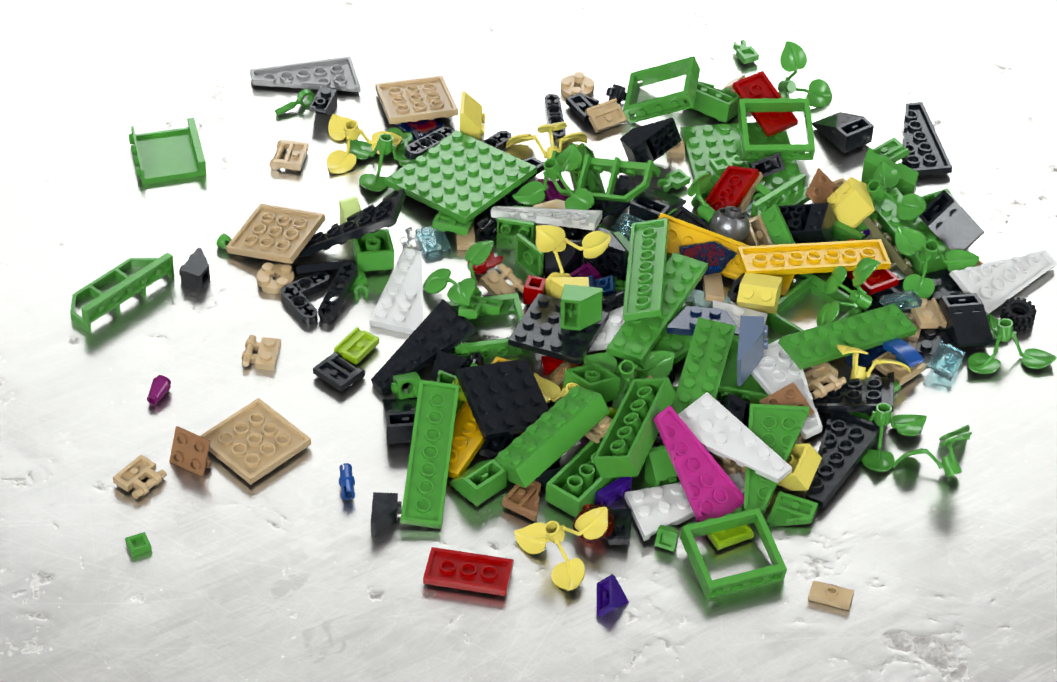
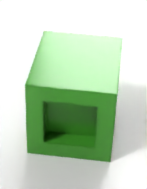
[391,372,421,400]

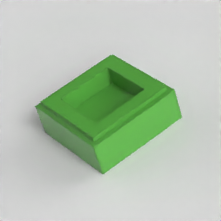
[125,532,152,557]

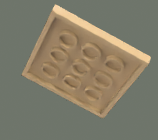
[375,75,458,124]
[226,203,326,264]
[200,398,312,485]

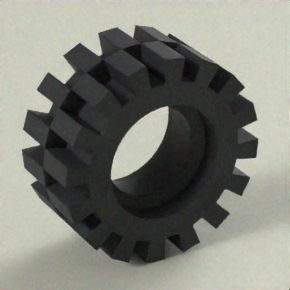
[1000,297,1036,331]

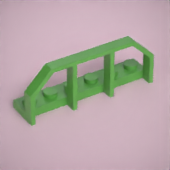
[550,150,661,203]
[70,252,175,332]

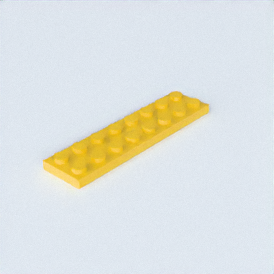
[658,213,795,297]
[737,239,891,276]
[448,356,531,478]

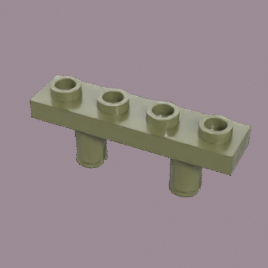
[863,217,915,276]

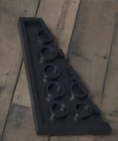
[299,188,407,258]
[810,372,894,413]
[805,412,880,508]

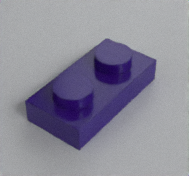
[595,477,632,508]

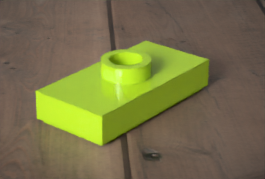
[707,525,754,550]

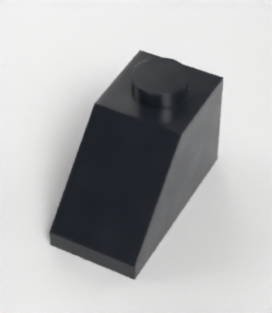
[371,492,402,537]

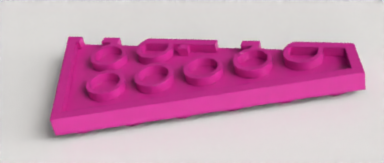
[653,405,744,536]

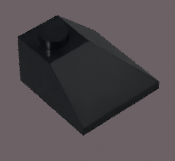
[544,240,582,278]

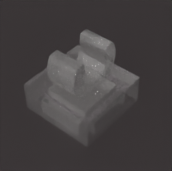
[399,227,423,251]

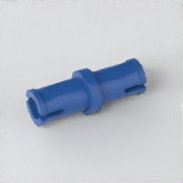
[339,463,355,500]

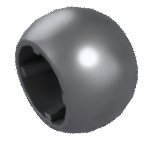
[709,206,750,242]

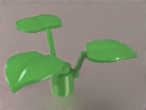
[778,41,833,108]
[349,133,412,192]
[512,143,594,210]
[855,161,927,232]
[667,171,716,225]
[895,226,979,299]
[423,240,495,306]
[816,257,881,326]
[968,313,1057,374]
[584,350,675,410]
[847,403,927,472]
[893,425,972,478]

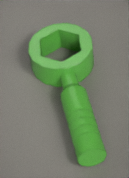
[275,89,315,116]

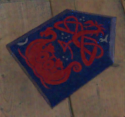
[397,119,444,141]
[679,241,737,275]

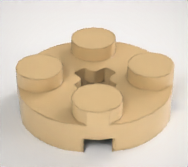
[560,72,595,98]
[257,262,294,294]

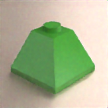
[515,233,544,278]

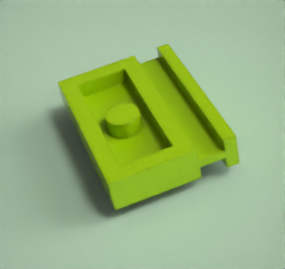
[334,327,379,365]

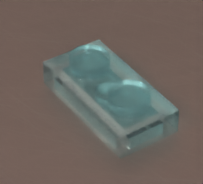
[879,290,922,310]

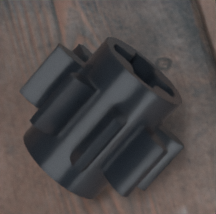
[606,84,627,105]
[476,217,497,240]

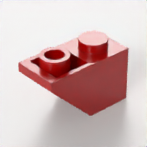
[523,275,547,305]

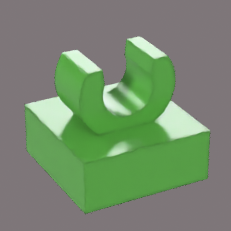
[753,183,774,202]
[655,525,680,552]

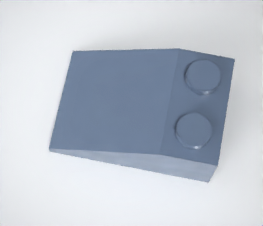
[737,316,768,386]

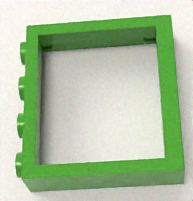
[623,56,700,124]
[737,98,815,161]
[765,274,865,336]
[446,293,531,359]
[680,508,787,599]

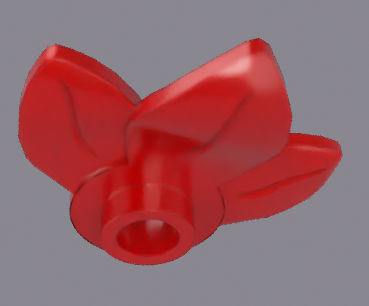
[467,251,503,274]

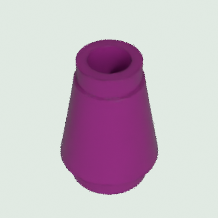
[147,375,171,405]

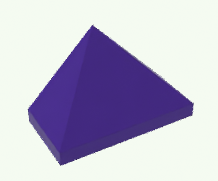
[597,574,629,618]

